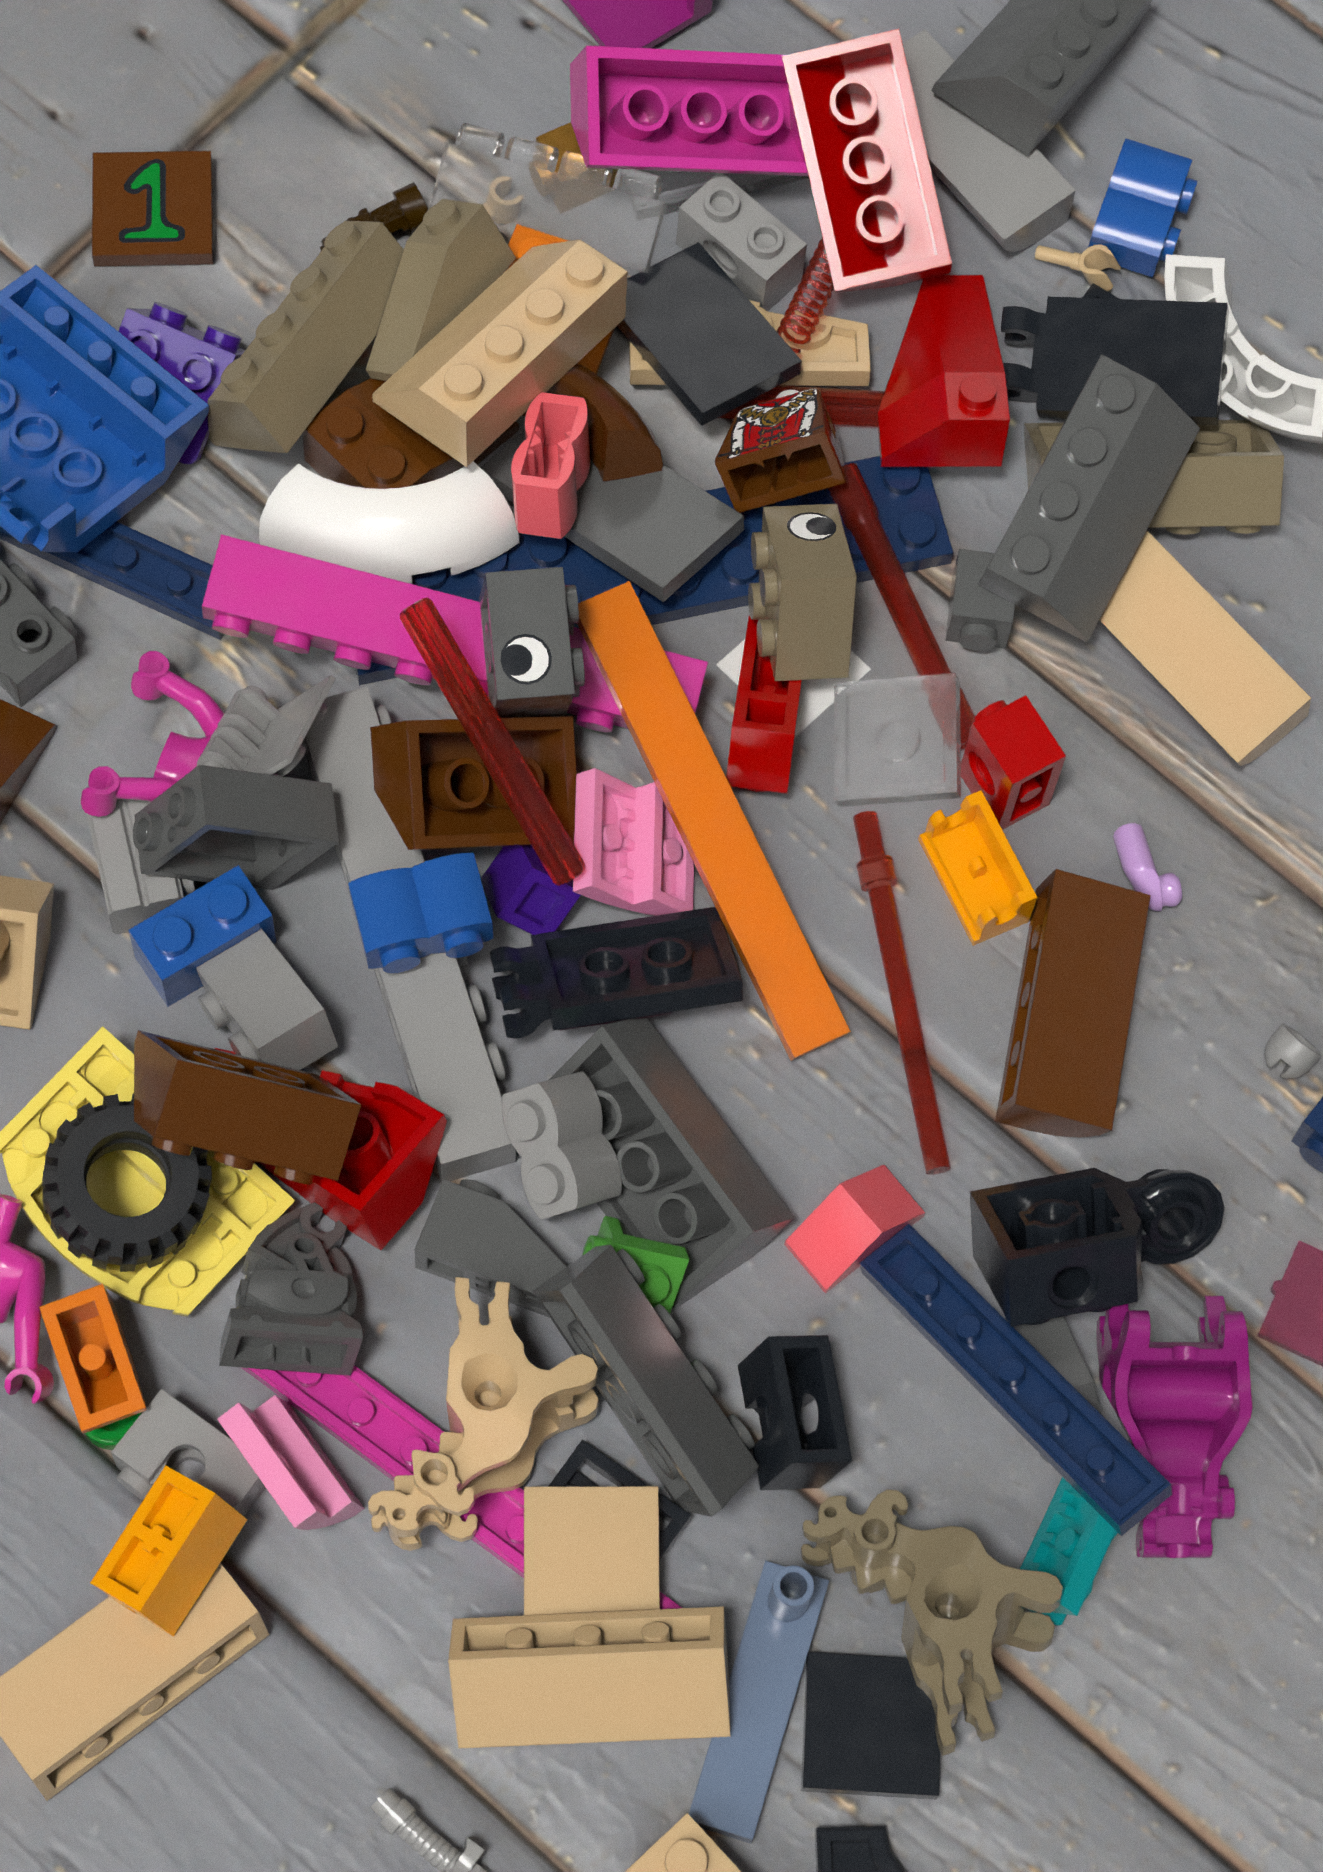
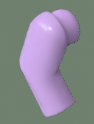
[1113,823,1182,912]

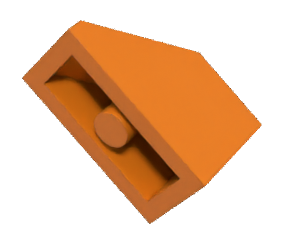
[39,1284,147,1434]

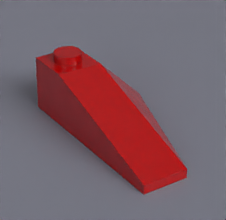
[877,275,1010,467]
[215,1048,447,1251]

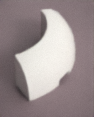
[1164,254,1323,444]
[259,461,519,584]

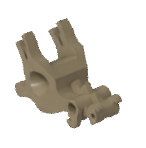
[801,1489,1063,1756]

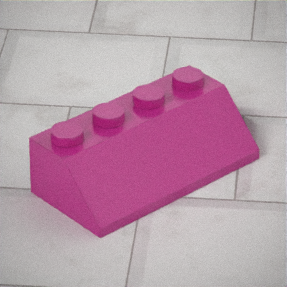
[570,45,808,176]

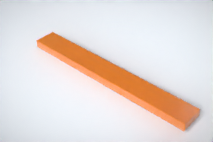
[577,581,851,1061]

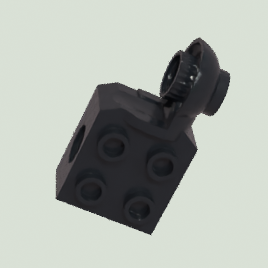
[970,1168,1225,1327]

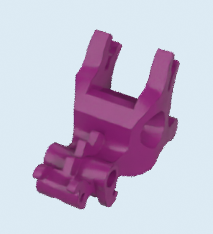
[1096,1296,1253,1558]

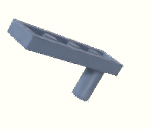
[689,1560,829,1844]

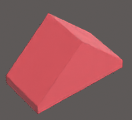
[784,1164,925,1293]

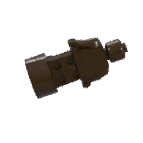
[319,182,428,251]

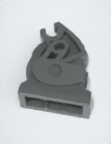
[219,1202,363,1376]

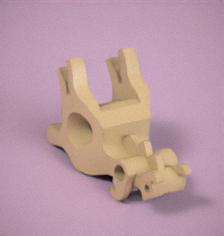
[368,1277,599,1551]

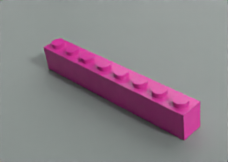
[202,534,708,732]

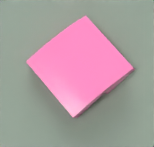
[573,768,694,916]
[217,1395,364,1530]

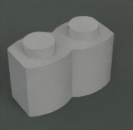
[502,1071,622,1220]

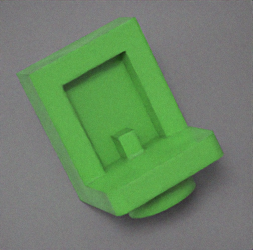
[582,1216,689,1314]

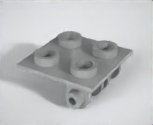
[197,675,336,776]

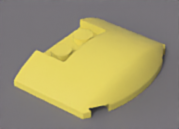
[0,1026,295,1317]

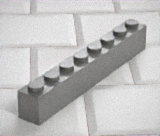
[302,686,516,1183]

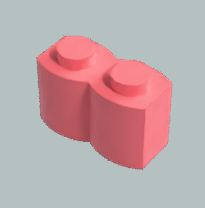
[511,392,590,539]

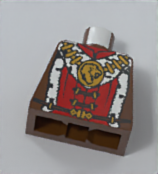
[715,388,846,513]

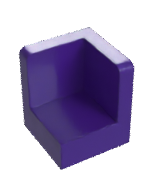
[481,844,581,935]

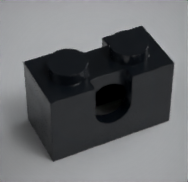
[738,1335,852,1490]

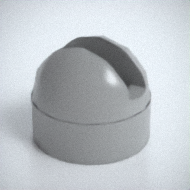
[1264,1023,1322,1079]

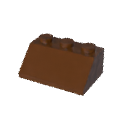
[370,716,577,850]
[134,1030,361,1185]

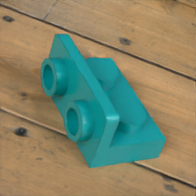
[1020,1477,1118,1626]

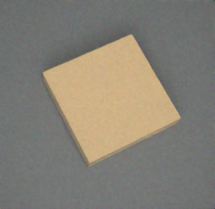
[524,1486,660,1615]

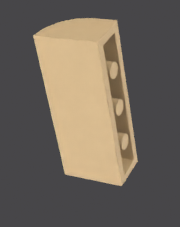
[1099,530,1311,766]
[0,1562,269,1801]
[448,1606,730,1749]

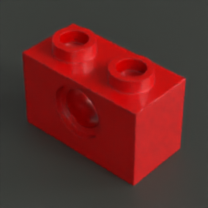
[958,695,1066,830]

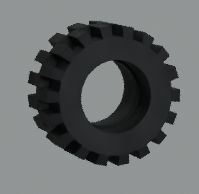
[42,1094,212,1272]

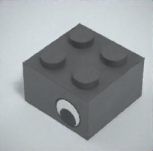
[479,567,585,718]

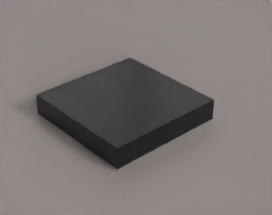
[801,1652,940,1800]

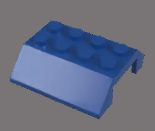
[0,265,209,553]

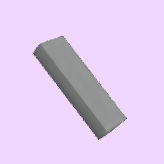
[903,29,1076,252]

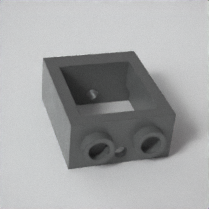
[133,765,339,890]

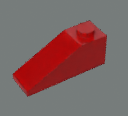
[726,616,802,794]

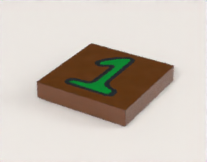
[92,151,213,266]

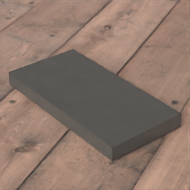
[480,430,744,602]

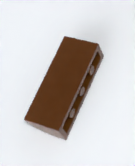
[995,869,1151,1138]

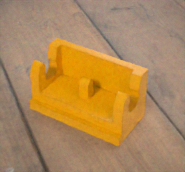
[918,790,1037,946]
[90,1465,248,1637]

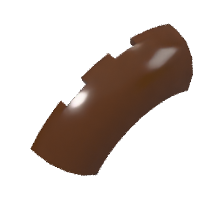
[522,363,663,482]

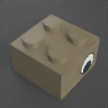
[748,504,857,681]

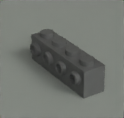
[0,560,78,707]

